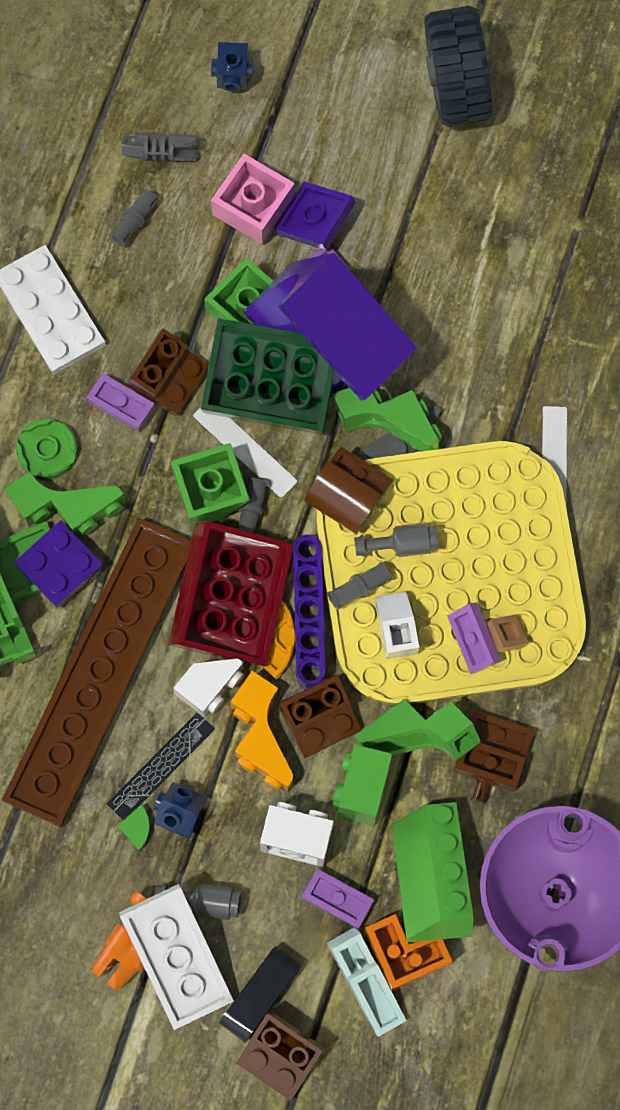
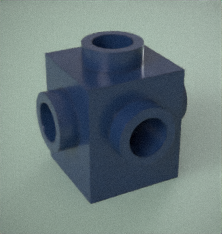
[211,42,253,91]
[153,782,208,839]

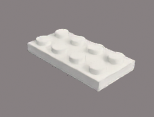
[0,245,106,375]
[119,884,234,1030]

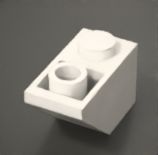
[374,592,420,659]
[173,659,244,717]

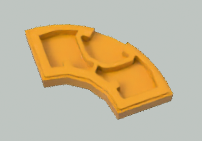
[261,599,295,681]

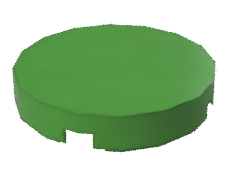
[15,418,78,480]

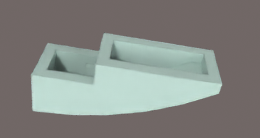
[326,927,407,1037]

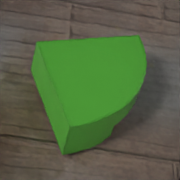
[117,805,150,851]

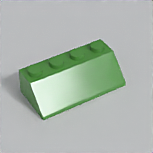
[392,802,474,943]

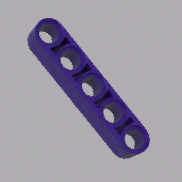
[293,534,325,690]

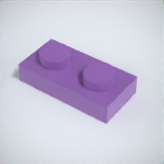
[86,373,155,432]
[447,602,501,674]
[302,869,374,930]

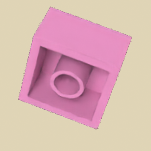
[211,154,295,245]

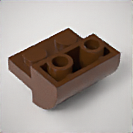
[128,328,209,416]
[304,446,393,535]
[278,674,361,758]
[236,1010,325,1101]

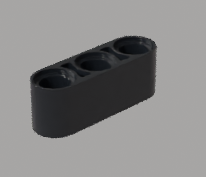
[219,946,302,1043]

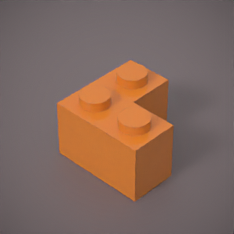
[364,914,453,991]

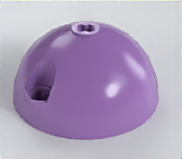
[480,806,620,972]

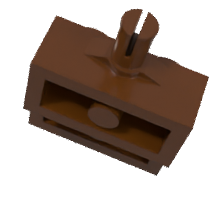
[453,710,534,804]

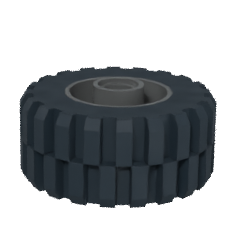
[424,6,492,127]

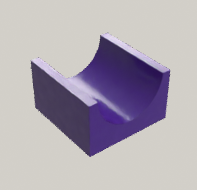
[243,253,417,400]

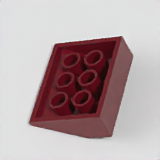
[168,521,294,667]

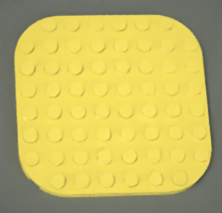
[316,441,586,705]

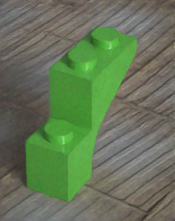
[332,388,442,452]
[4,471,126,537]
[354,699,481,761]

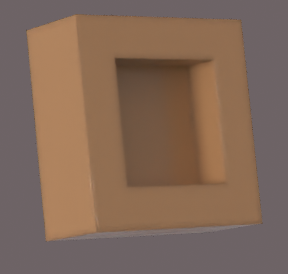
[486,615,528,653]

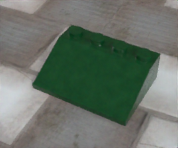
[201,318,335,435]

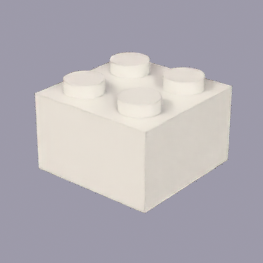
[260,802,333,867]

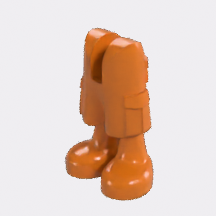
[91,891,147,991]

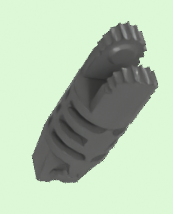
[121,133,198,162]

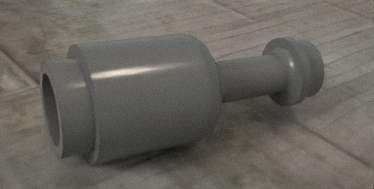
[354,522,438,557]
[155,884,242,920]

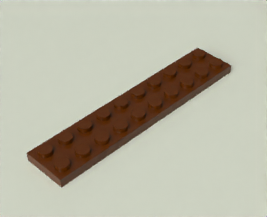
[2,518,191,828]

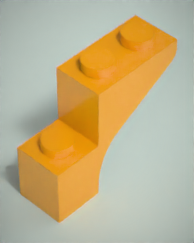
[230,671,293,792]

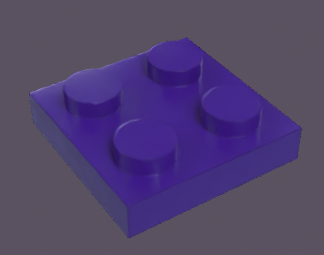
[274,181,356,251]
[14,520,103,609]

